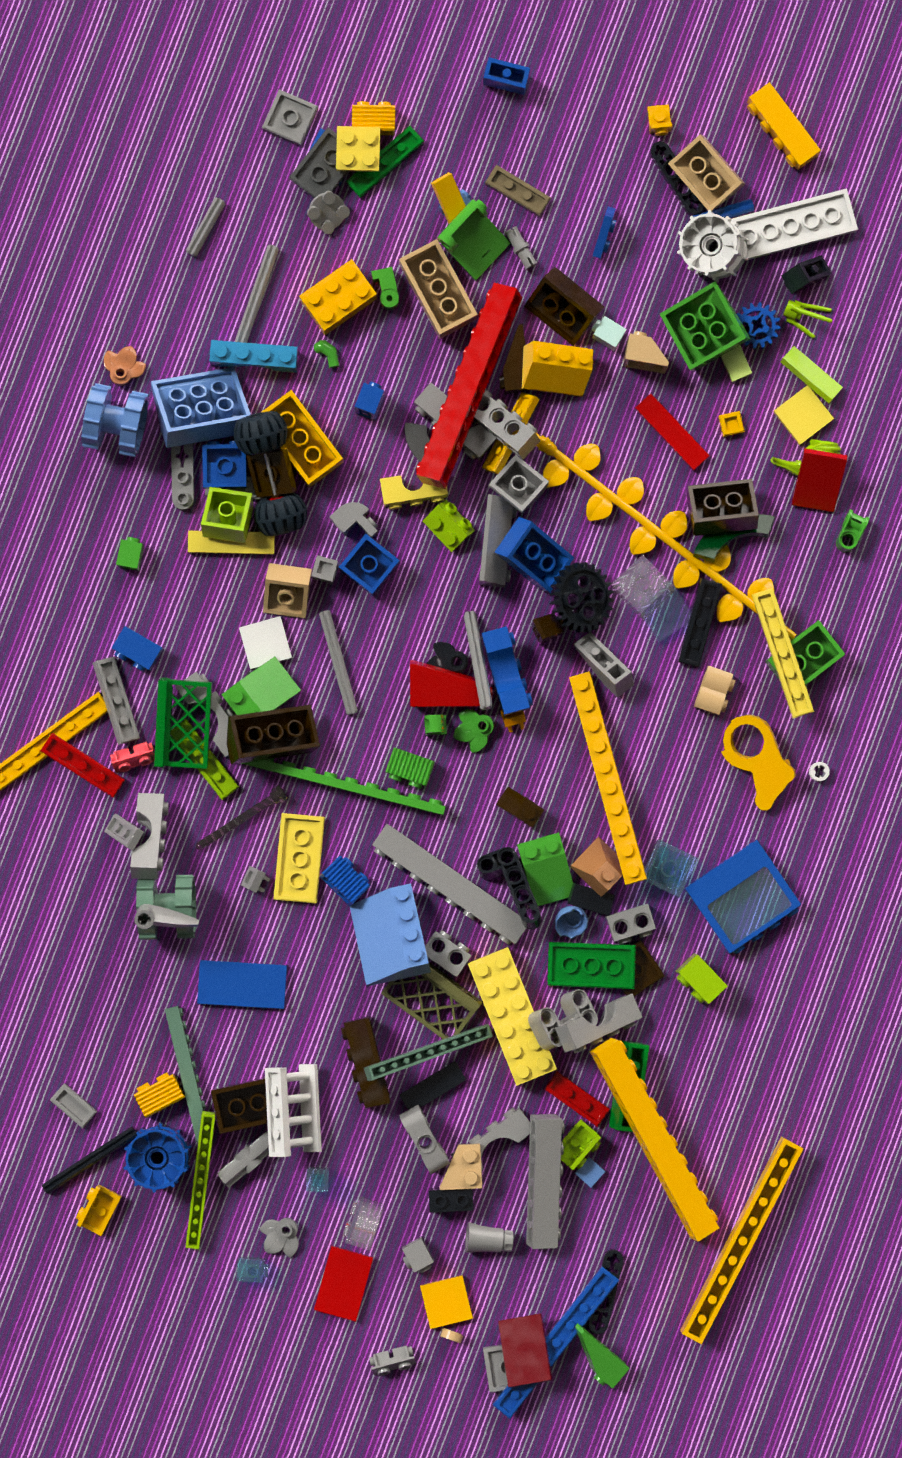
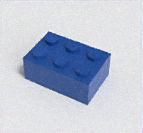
[494,517,574,593]

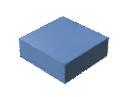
[575,1157,605,1188]

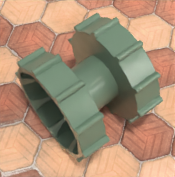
[136,875,197,940]

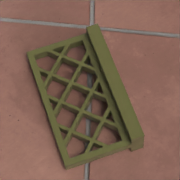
[381,962,482,1039]

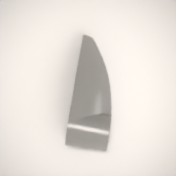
[134,904,199,929]

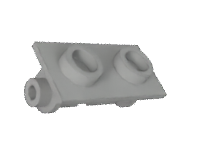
[369,1345,416,1376]

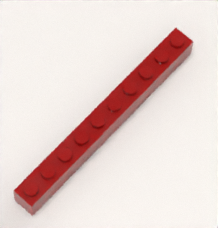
[416,283,522,489]

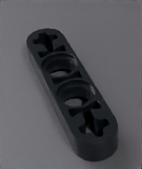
[650,141,704,216]
[588,1249,623,1334]

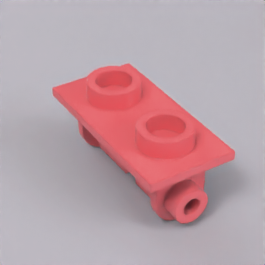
[110,742,155,773]

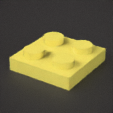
[336,126,380,172]

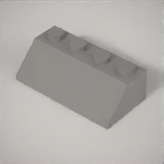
[479,494,517,588]

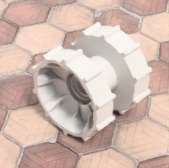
[677,210,749,282]

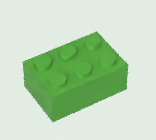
[765,620,845,685]

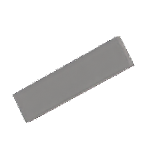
[93,657,140,745]

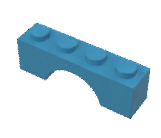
[209,340,298,373]

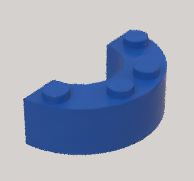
[482,626,533,716]

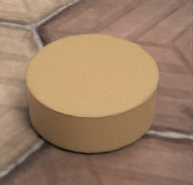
[440,1328,463,1343]

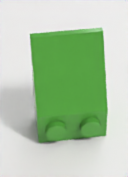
[222,656,301,715]
[517,832,573,906]

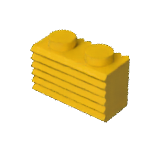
[352,101,395,136]
[134,1072,186,1118]

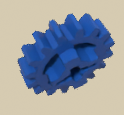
[737,302,781,350]

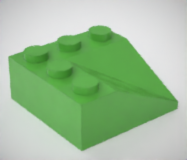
[660,281,750,371]

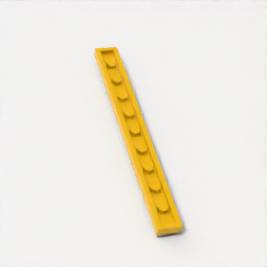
[569,671,647,885]

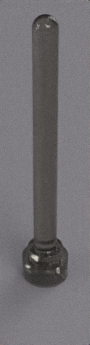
[196,785,288,850]

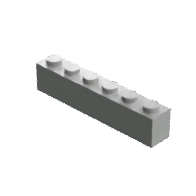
[526,1114,565,1249]

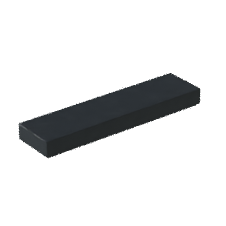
[677,578,722,667]

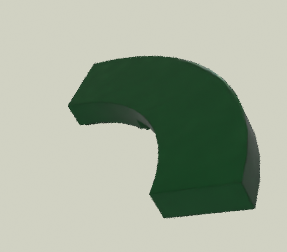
[693,514,775,562]

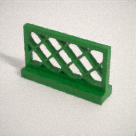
[154,678,212,769]

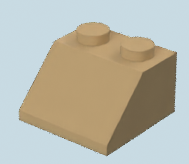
[623,331,669,374]
[263,563,312,618]

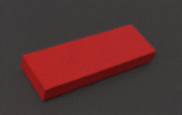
[544,1071,610,1127]

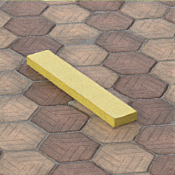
[751,588,814,719]

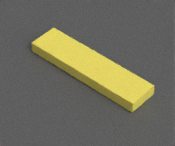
[188,531,275,555]

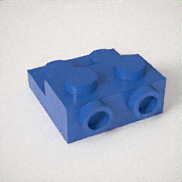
[202,441,247,489]

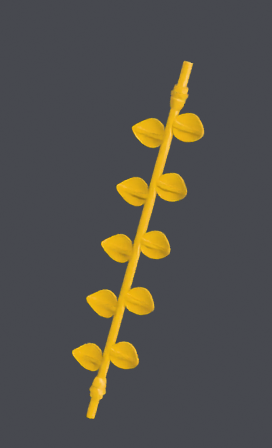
[536,433,797,641]

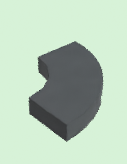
[405,422,430,462]

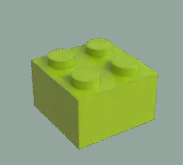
[201,487,254,543]
[675,954,728,1004]

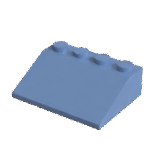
[151,367,251,448]
[350,883,431,987]

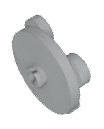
[307,191,350,234]

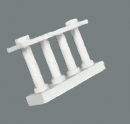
[265,1064,322,1157]

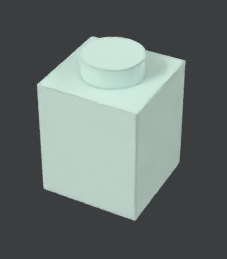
[592,316,627,351]

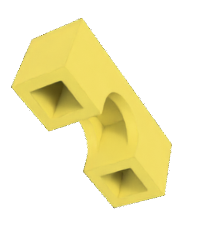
[380,476,448,510]

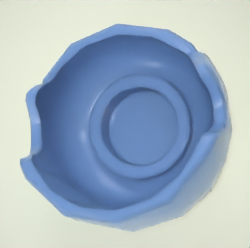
[555,905,588,939]

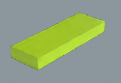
[780,346,843,403]

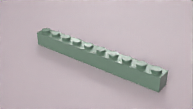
[165,1006,206,1142]
[364,1024,493,1081]

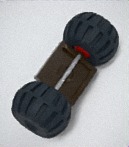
[234,411,307,536]

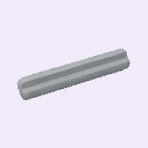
[186,197,225,257]

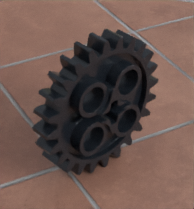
[549,562,614,633]

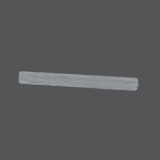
[235,245,279,343]
[319,610,358,715]
[464,611,493,710]

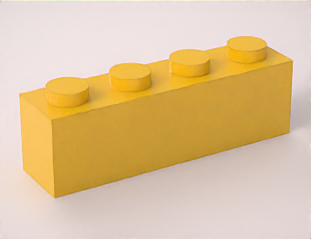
[747,82,821,170]

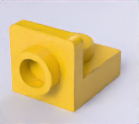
[647,104,673,136]

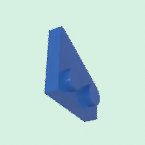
[593,206,616,258]

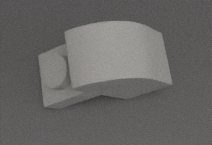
[329,502,378,538]

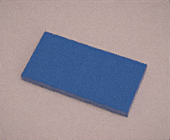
[197,960,287,1009]

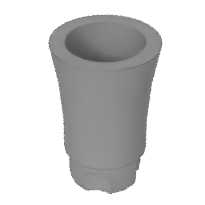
[465,1222,514,1253]

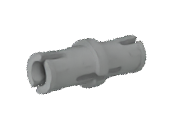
[505,226,538,270]

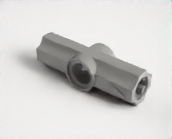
[217,1131,269,1188]

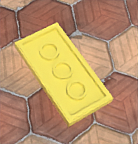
[274,813,325,903]

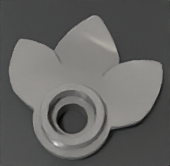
[260,1218,299,1258]

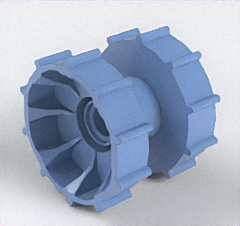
[81,383,149,457]

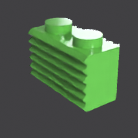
[385,747,435,789]

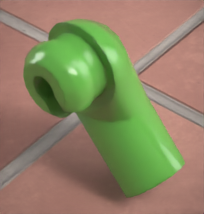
[314,340,339,368]

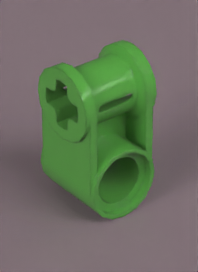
[836,509,870,553]

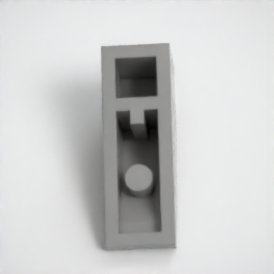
[574,632,634,698]

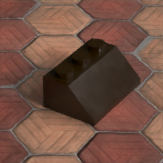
[524,267,604,346]

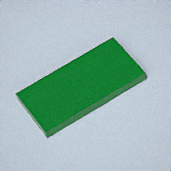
[547,942,636,989]

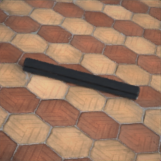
[42,1127,137,1194]

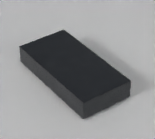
[567,883,615,916]

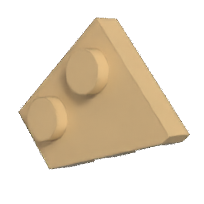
[440,1143,482,1190]

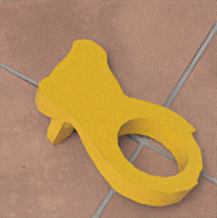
[721,714,796,810]

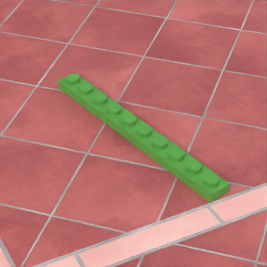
[241,759,446,815]

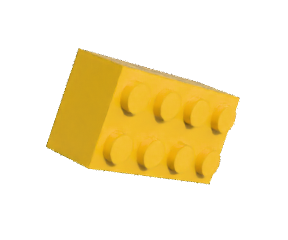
[262,390,344,488]

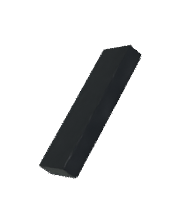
[399,1061,466,1110]

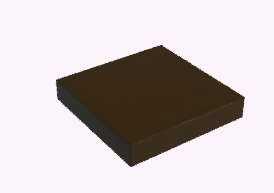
[622,940,665,996]

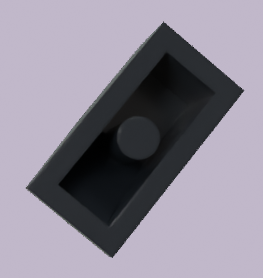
[781,255,832,294]

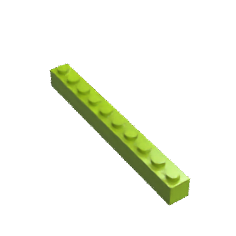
[185,1111,216,1249]

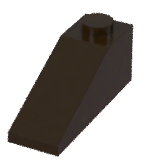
[499,324,531,395]
[531,613,565,645]

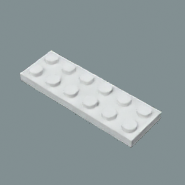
[731,189,858,260]

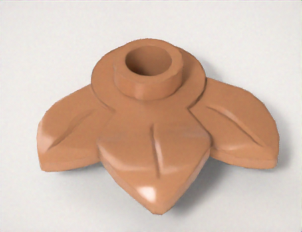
[104,346,146,386]

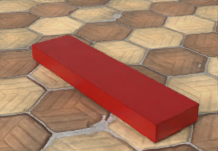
[635,393,710,471]
[40,733,125,798]

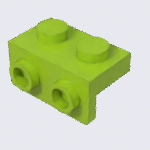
[423,500,475,552]
[561,1119,601,1170]

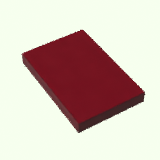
[498,1313,552,1388]

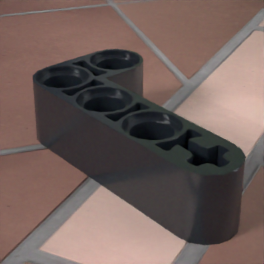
[477,847,542,930]

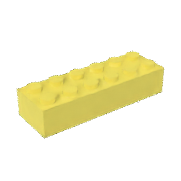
[467,947,557,1086]

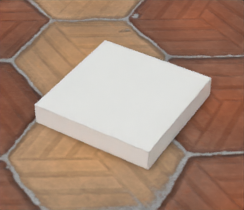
[239,616,292,669]

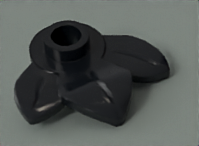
[426,642,468,673]

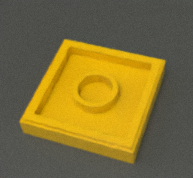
[420,1275,473,1329]

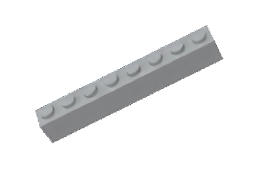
[372,824,526,945]

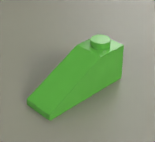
[575,1323,630,1388]

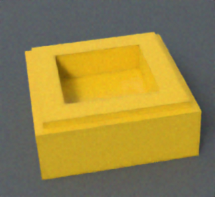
[718,411,745,437]

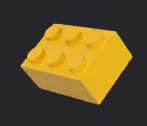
[299,259,377,335]

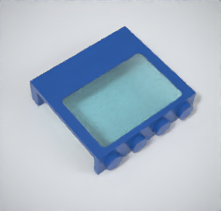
[684,840,801,954]

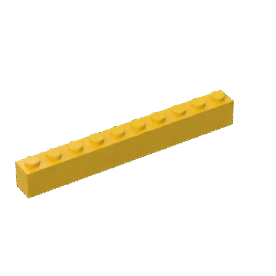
[589,1038,719,1242]
[680,1136,803,1344]

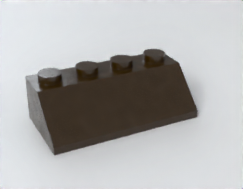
[227,705,320,765]
[341,1016,391,1108]

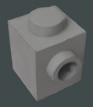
[402,1236,434,1273]

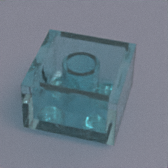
[644,839,698,898]

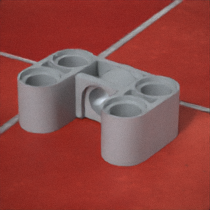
[528,989,598,1050]
[399,1105,450,1174]

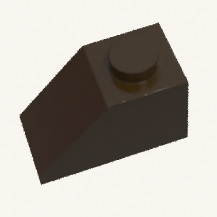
[496,787,544,828]

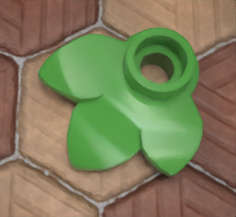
[453,709,494,753]

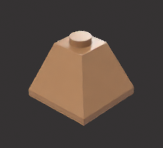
[570,836,623,896]

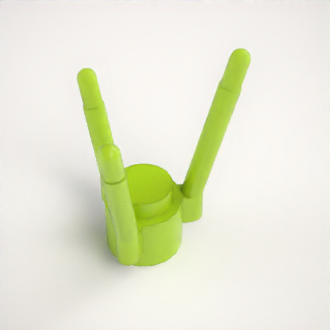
[783,300,833,338]

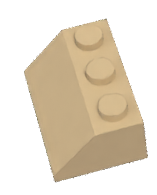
[668,134,745,211]

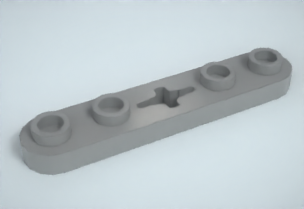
[171,443,194,510]

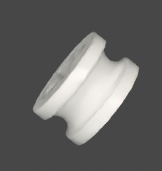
[809,762,830,781]

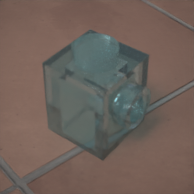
[236,1256,269,1283]

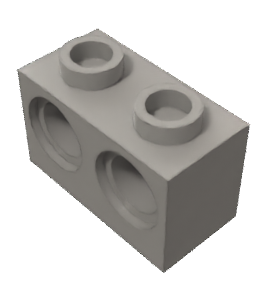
[605,904,656,944]
[425,930,472,977]

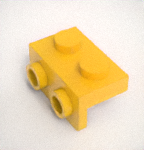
[76,1184,122,1236]

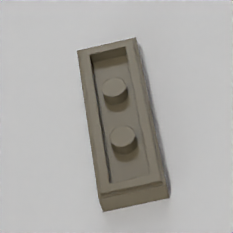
[485,165,551,217]

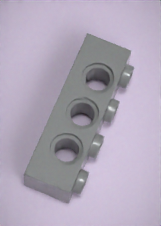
[473,389,540,460]

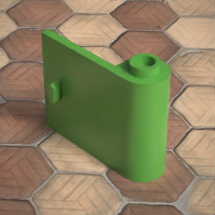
[437,199,510,280]

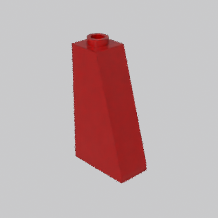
[410,660,493,707]

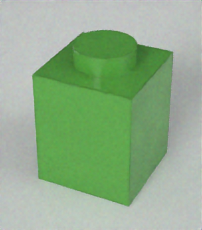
[116,537,144,571]

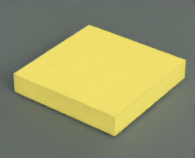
[773,385,834,446]

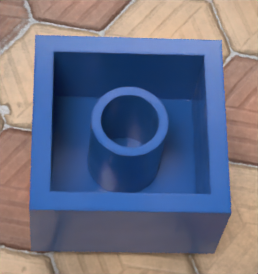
[339,534,400,596]

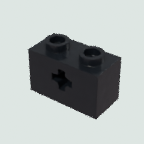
[429,1188,473,1213]

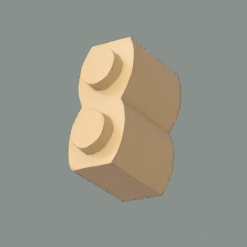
[694,666,735,715]

